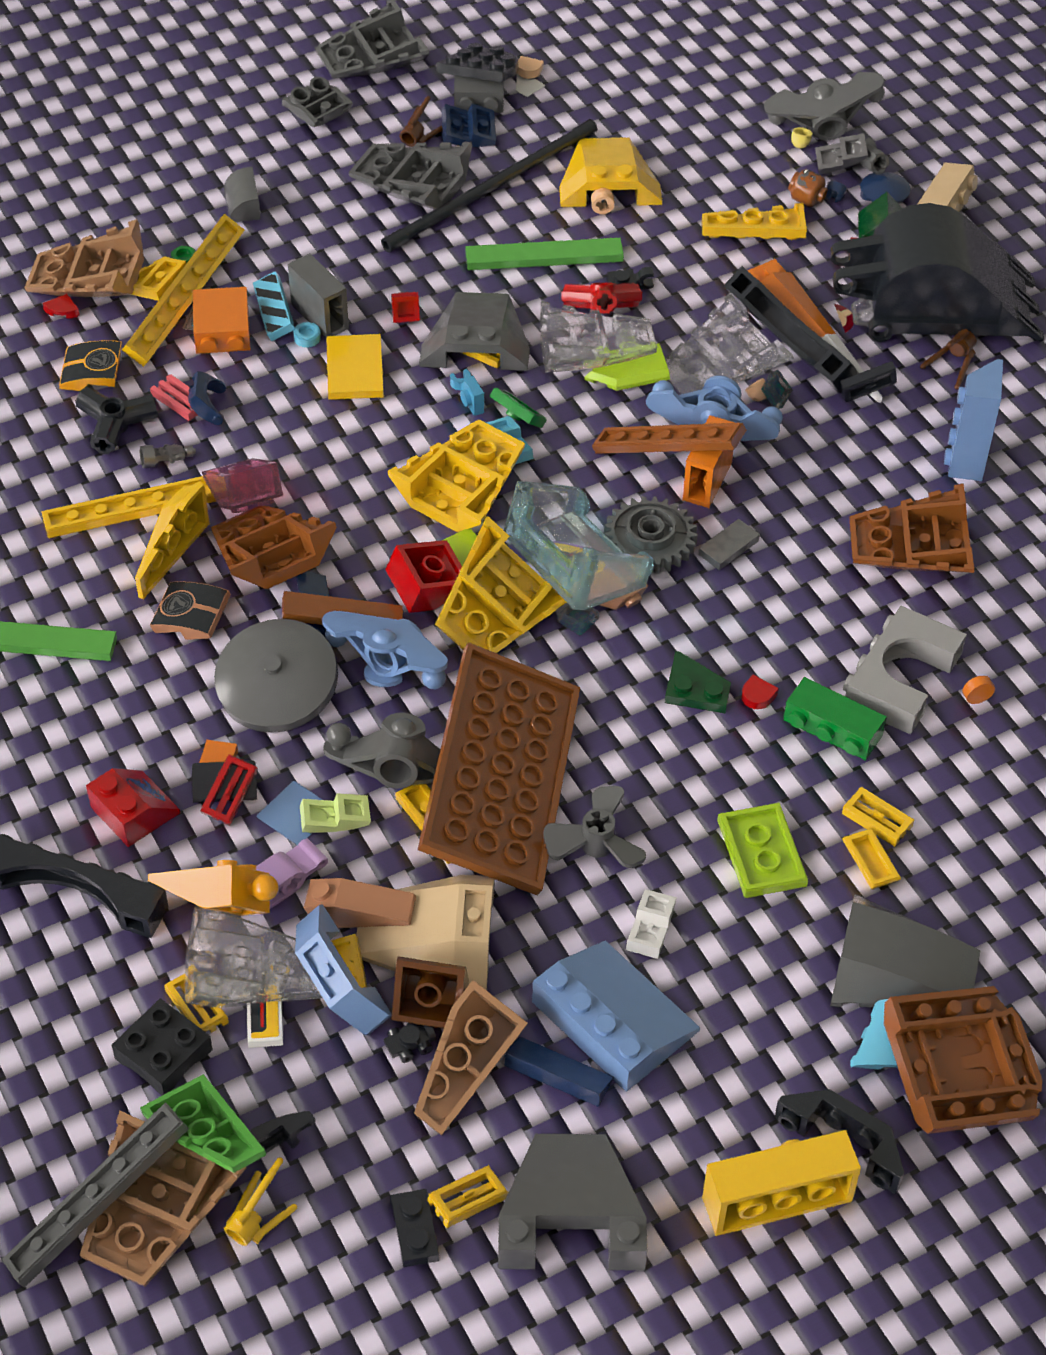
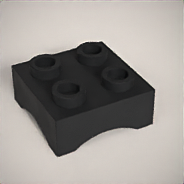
[111,998,213,1095]

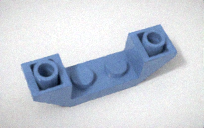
[295,905,392,1036]

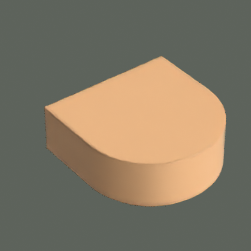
[517,56,544,79]

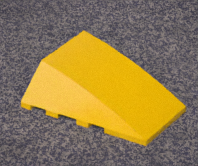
[388,419,525,532]
[435,516,575,653]

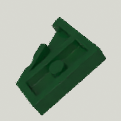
[665,651,731,714]

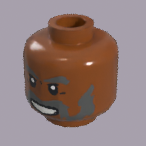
[788,169,828,207]

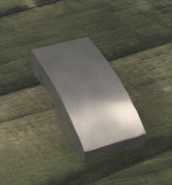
[815,133,868,175]

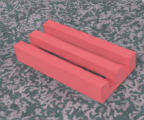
[150,374,197,421]

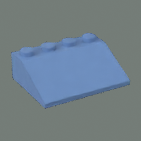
[532,940,700,1092]

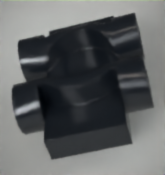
[384,1023,436,1063]

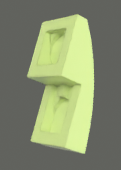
[300,793,371,833]

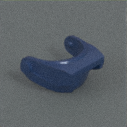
[188,371,226,425]

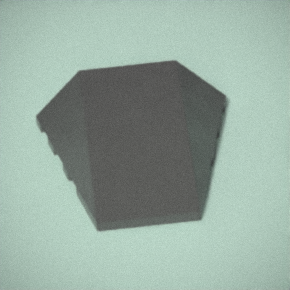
[315,0,430,79]
[349,142,472,209]
[830,894,980,1007]

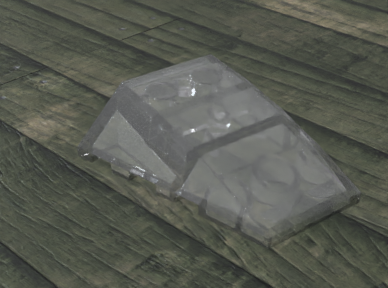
[665,292,794,394]
[540,301,657,372]

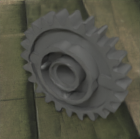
[604,496,698,574]

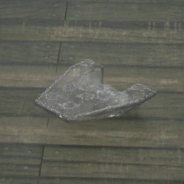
[185,907,323,1008]

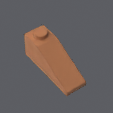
[304,878,416,928]

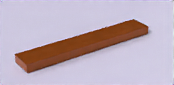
[592,423,747,454]

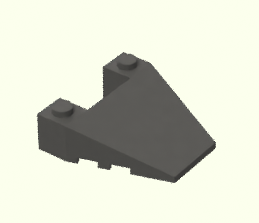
[498,1134,647,1270]

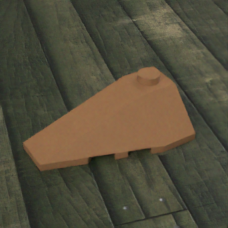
[414,980,528,1136]

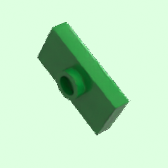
[489,388,547,428]

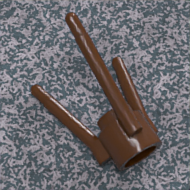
[399,96,442,147]
[920,329,976,390]

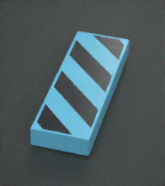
[253,271,295,341]

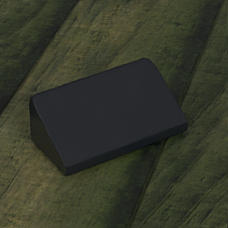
[192,761,257,803]

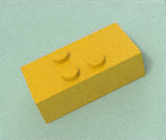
[702,1130,861,1236]

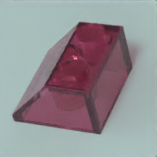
[202,458,284,513]

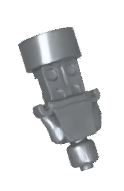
[139,444,196,468]

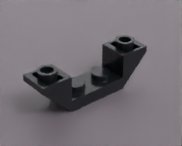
[774,1089,904,1194]

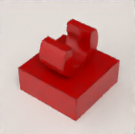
[391,292,420,323]

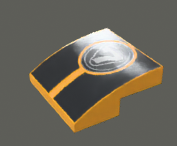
[59,340,122,391]

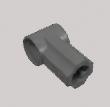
[851,138,890,175]

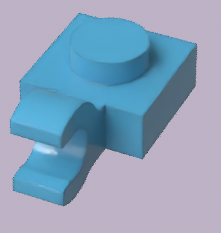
[450,369,484,416]

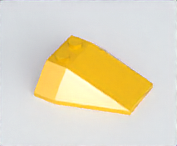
[559,137,662,207]

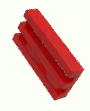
[200,754,258,826]

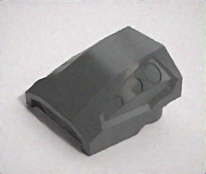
[282,77,353,127]

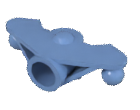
[646,376,783,441]
[322,611,448,690]

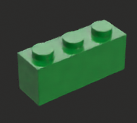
[783,677,887,760]

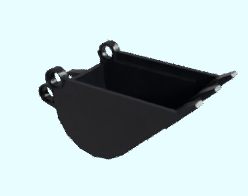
[830,203,1044,342]

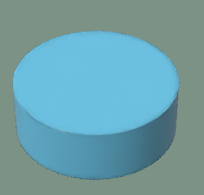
[293,322,321,348]

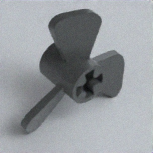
[543,786,646,868]

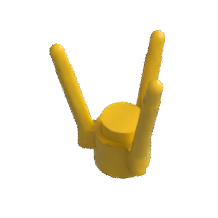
[224,1157,297,1246]

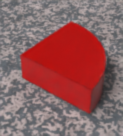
[43,294,80,318]

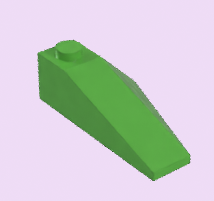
[140,1074,266,1173]

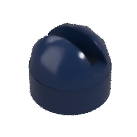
[826,181,847,203]

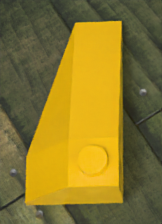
[135,482,210,600]

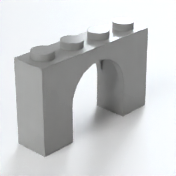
[843,606,967,735]

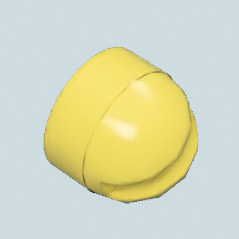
[791,127,812,149]

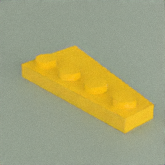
[701,203,807,240]

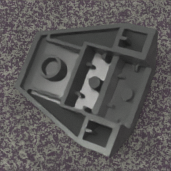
[419,292,530,371]

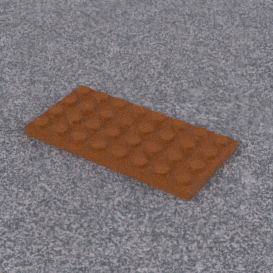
[417,642,580,896]

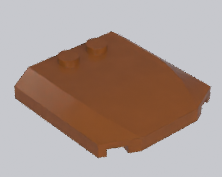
[884,986,1043,1134]

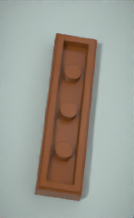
[282,591,403,625]

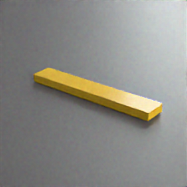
[41,474,219,538]

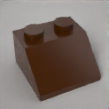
[392,956,469,1028]

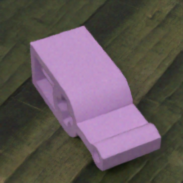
[256,838,328,915]

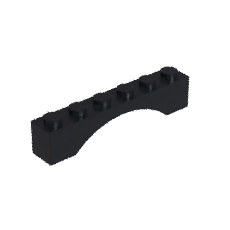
[723,266,859,394]
[0,834,169,938]

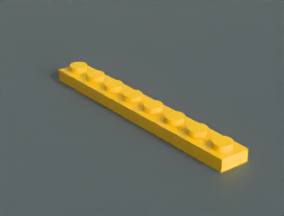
[122,213,245,367]

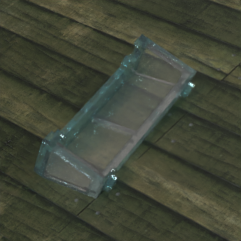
[504,481,654,610]

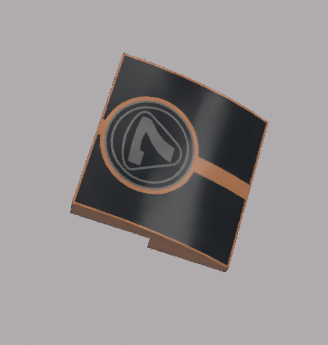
[150,581,231,640]

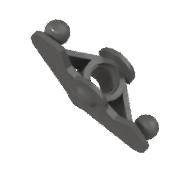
[764,72,885,140]
[323,713,440,788]

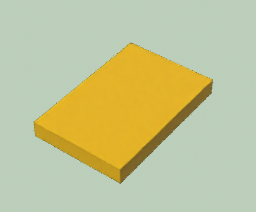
[327,334,384,400]

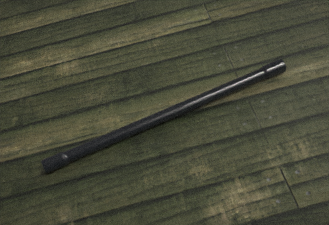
[381,119,597,253]

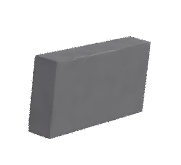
[698,519,760,571]

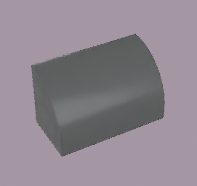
[224,167,260,222]

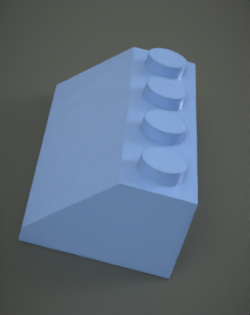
[944,359,1003,481]

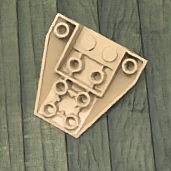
[357,875,495,990]

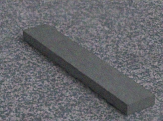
[2,1102,189,1288]

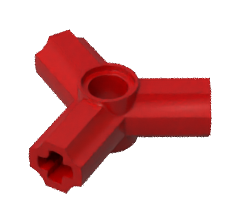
[561,282,642,313]

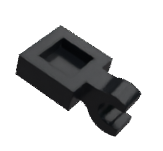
[607,267,654,289]

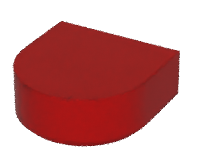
[741,674,779,710]

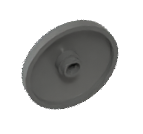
[214,619,338,732]

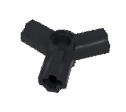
[75,386,158,455]

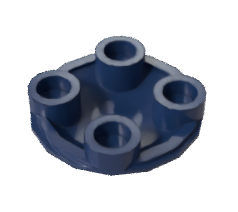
[860,171,911,203]

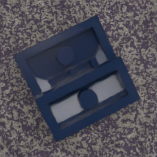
[441,103,496,147]

